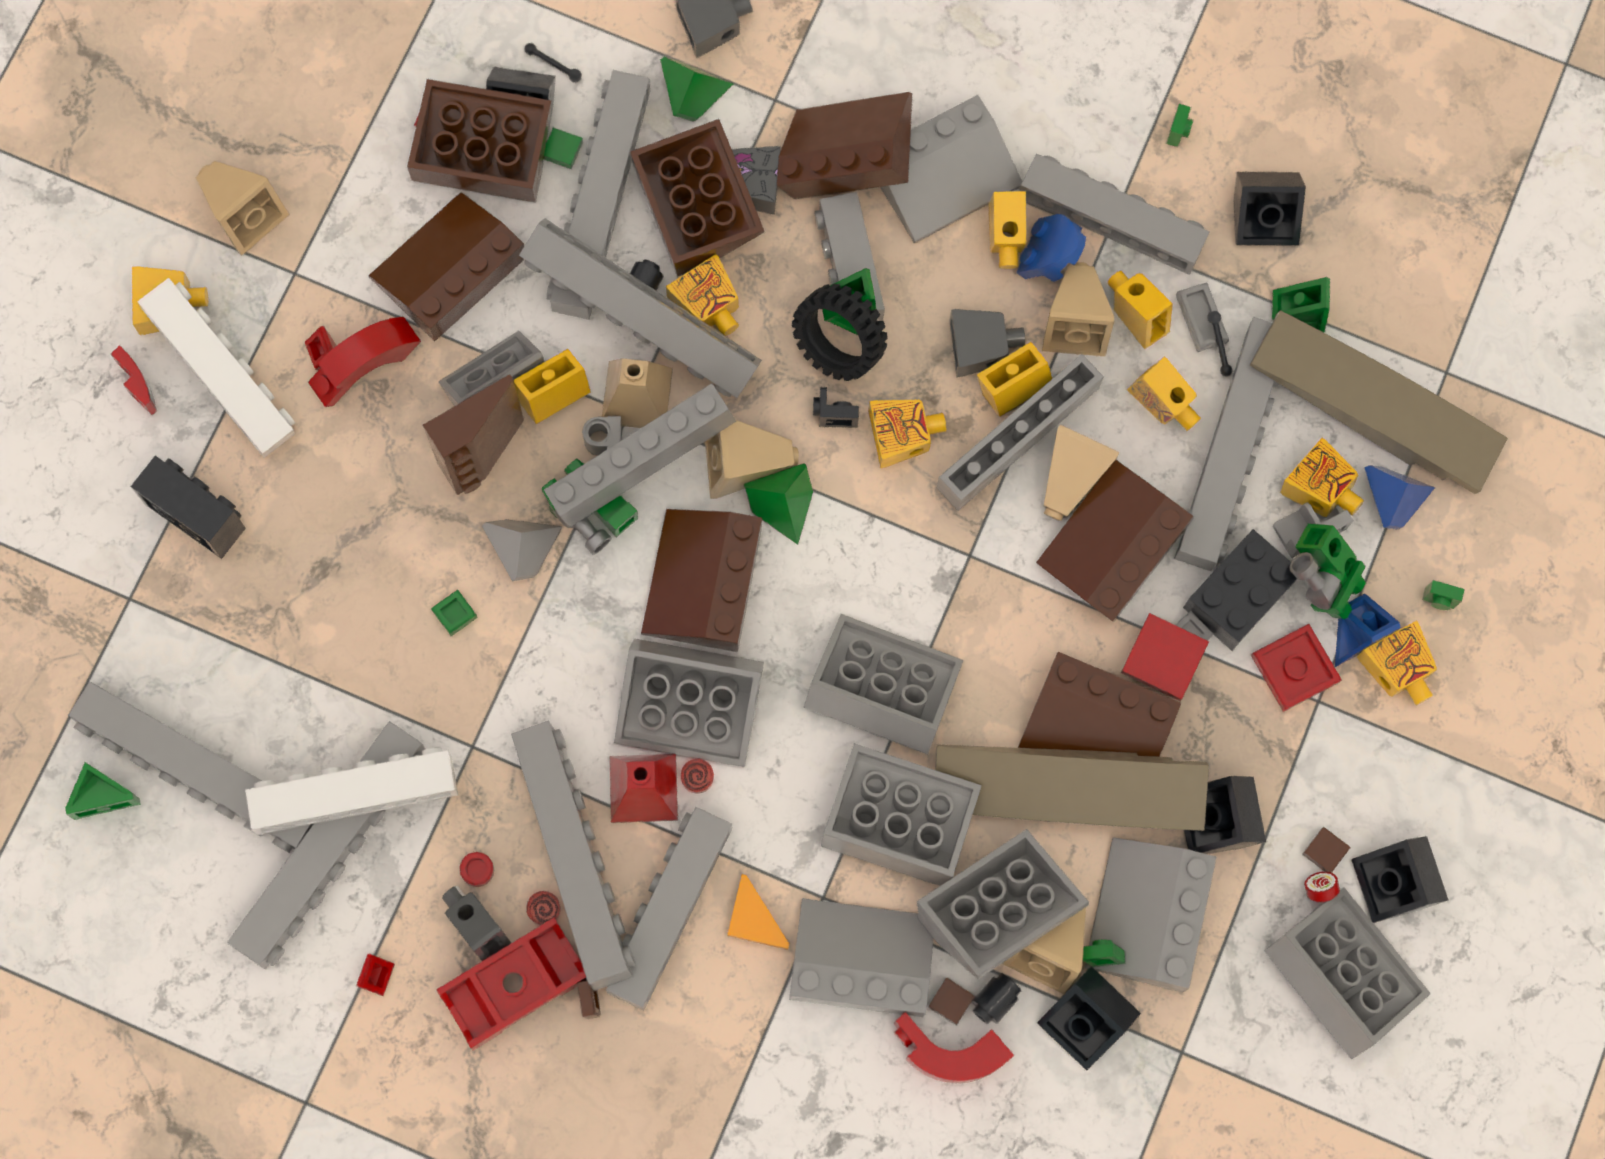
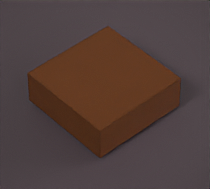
[1302,827,1351,873]
[928,977,975,1026]
[578,981,601,1019]

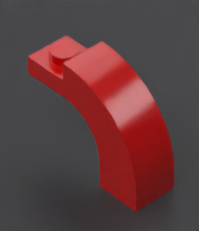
[308,316,421,407]
[894,1012,1015,1083]

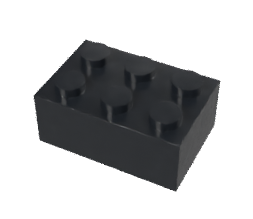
[130,456,246,559]
[1183,529,1297,651]

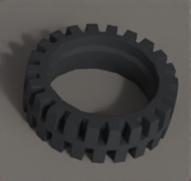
[792,284,888,381]

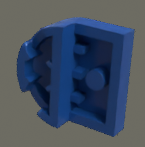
[1016,214,1086,282]

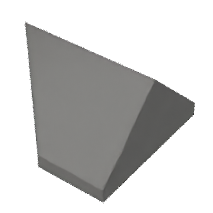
[482,519,563,581]

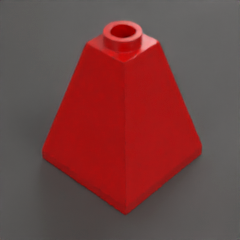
[610,754,678,823]

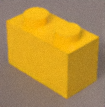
[977,342,1052,417]
[514,349,591,424]

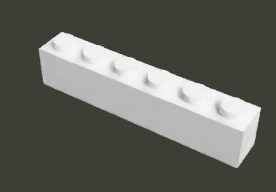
[137,278,295,458]
[245,747,458,835]

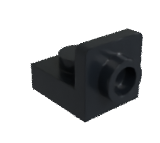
[813,387,859,428]

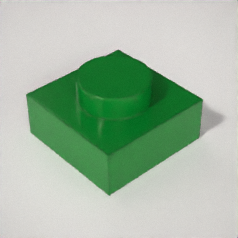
[1166,103,1193,147]
[1422,580,1465,610]
[1082,939,1125,967]

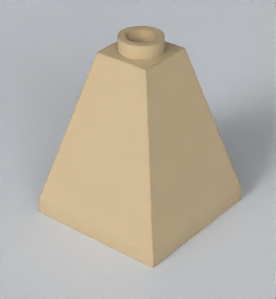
[196,161,289,255]
[1042,262,1114,357]
[602,358,673,428]
[705,420,799,499]
[1043,425,1119,521]
[1003,907,1086,994]

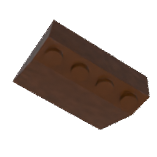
[407,79,552,203]
[777,92,912,199]
[630,119,764,277]
[368,192,525,342]
[423,374,524,495]
[1036,460,1194,622]
[641,509,762,652]
[1018,652,1181,757]

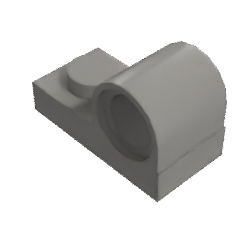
[582,416,622,456]

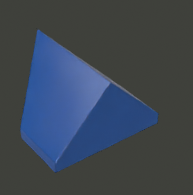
[1364,465,1436,529]
[1335,594,1401,667]

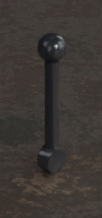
[524,43,581,83]
[1207,311,1233,377]

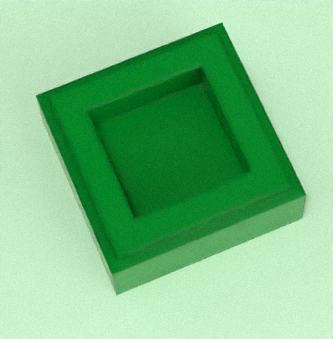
[544,128,583,169]
[431,589,478,636]

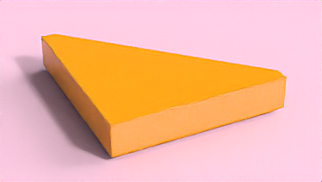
[727,874,789,950]

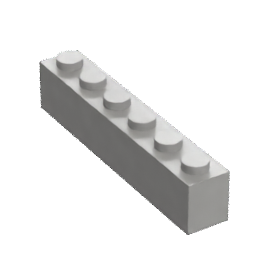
[1019,154,1210,275]
[936,354,1104,511]
[544,383,736,527]
[606,807,732,1011]

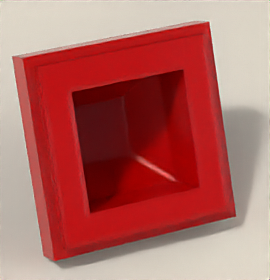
[305,326,337,370]
[356,954,395,996]

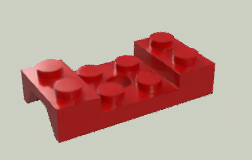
[436,917,587,1051]

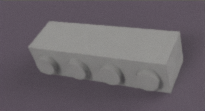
[815,192,885,321]

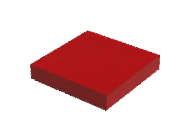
[1121,613,1209,702]
[1251,624,1342,712]

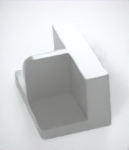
[1273,502,1354,558]

